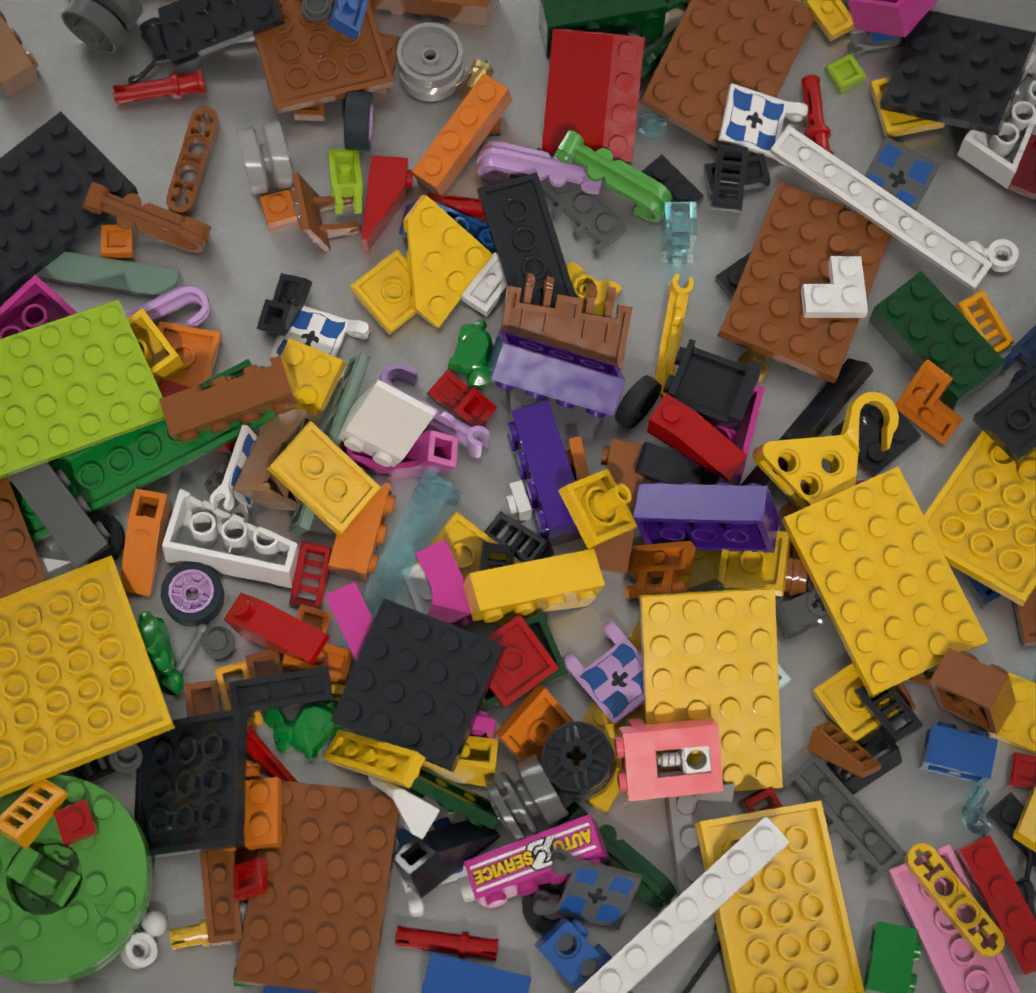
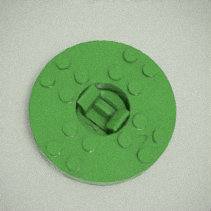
[0,775,153,985]

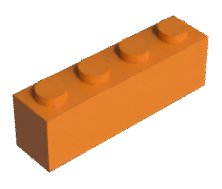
[412,73,512,195]

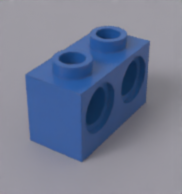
[534,916,612,990]

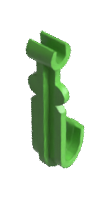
[554,130,672,223]

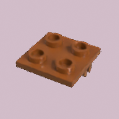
[291,173,361,252]

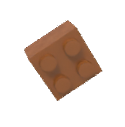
[930,648,1016,735]

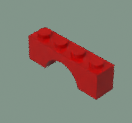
[954,835,1036,975]

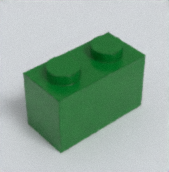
[863,921,922,993]

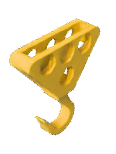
[752,392,899,510]

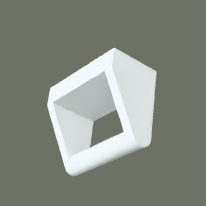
[368,776,440,839]

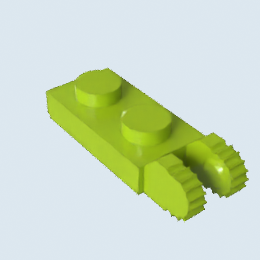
[328,149,363,214]

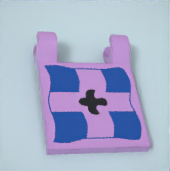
[562,620,644,726]

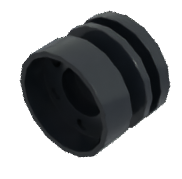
[541,721,617,801]

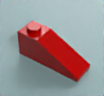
[361,155,414,252]
[647,393,746,482]
[223,593,330,665]

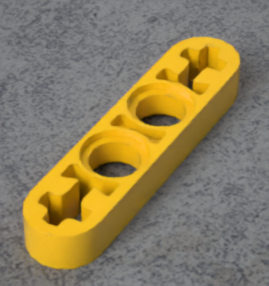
[905,843,1005,958]

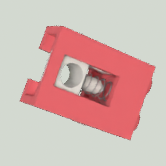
[614,718,723,801]

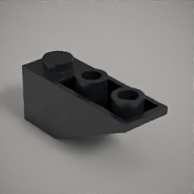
[392,820,501,899]

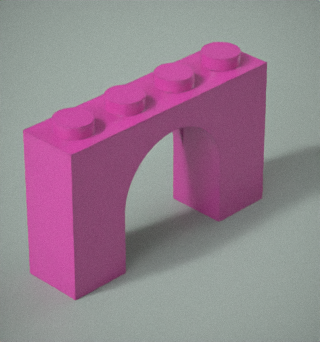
[325,539,474,661]

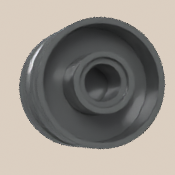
[61,0,143,54]

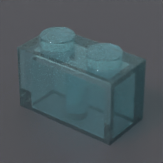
[661,202,698,265]

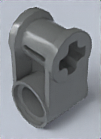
[776,589,830,640]

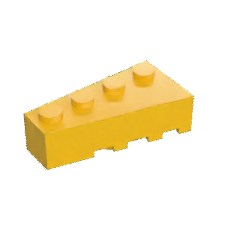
[463,548,605,623]

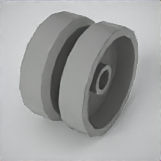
[396,22,464,102]
[237,120,294,196]

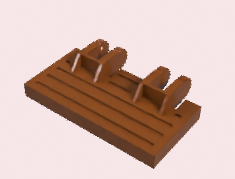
[500,273,633,369]

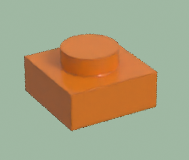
[259,189,297,229]
[101,225,134,258]

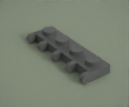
[509,147,627,257]
[783,754,907,885]

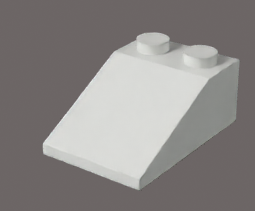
[337,379,437,467]

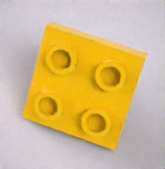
[558,469,637,549]

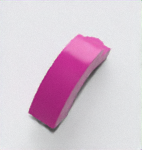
[342,430,459,478]

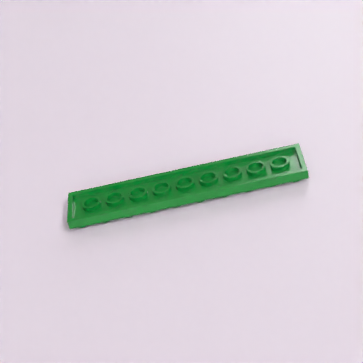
[10,359,279,544]

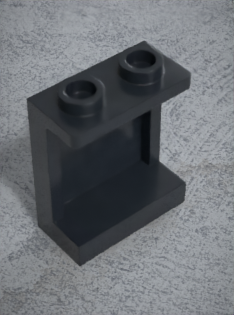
[663,339,763,431]

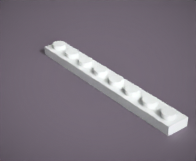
[770,125,993,291]
[575,816,790,993]

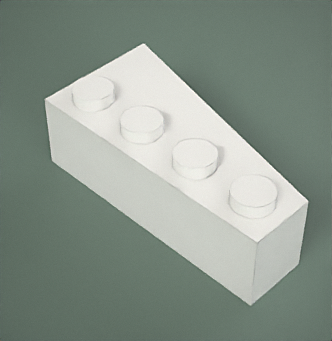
[957,53,1036,189]

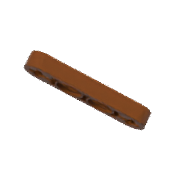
[166,107,220,217]

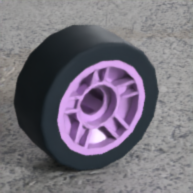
[344,91,374,151]
[160,562,225,627]

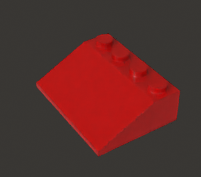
[542,29,645,162]

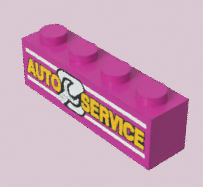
[464,814,610,908]

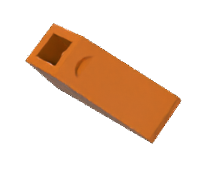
[328,483,396,583]
[120,488,172,597]

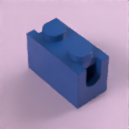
[919,722,998,784]

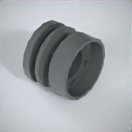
[485,753,569,841]

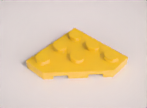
[403,195,493,328]

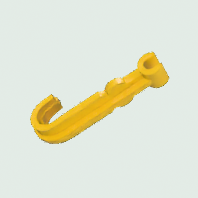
[654,273,694,398]

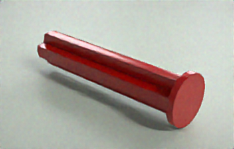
[247,725,298,782]

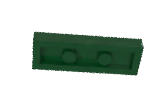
[408,766,499,829]

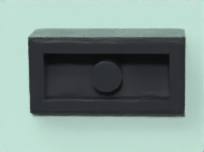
[826,729,902,795]

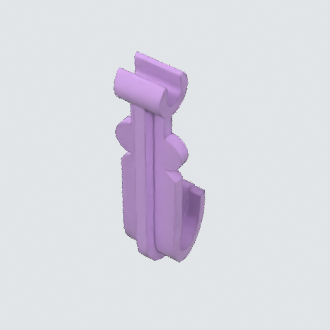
[477,141,603,195]
[125,285,210,328]
[378,364,490,458]

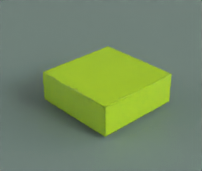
[824,53,867,94]

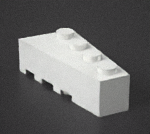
[162,489,299,588]

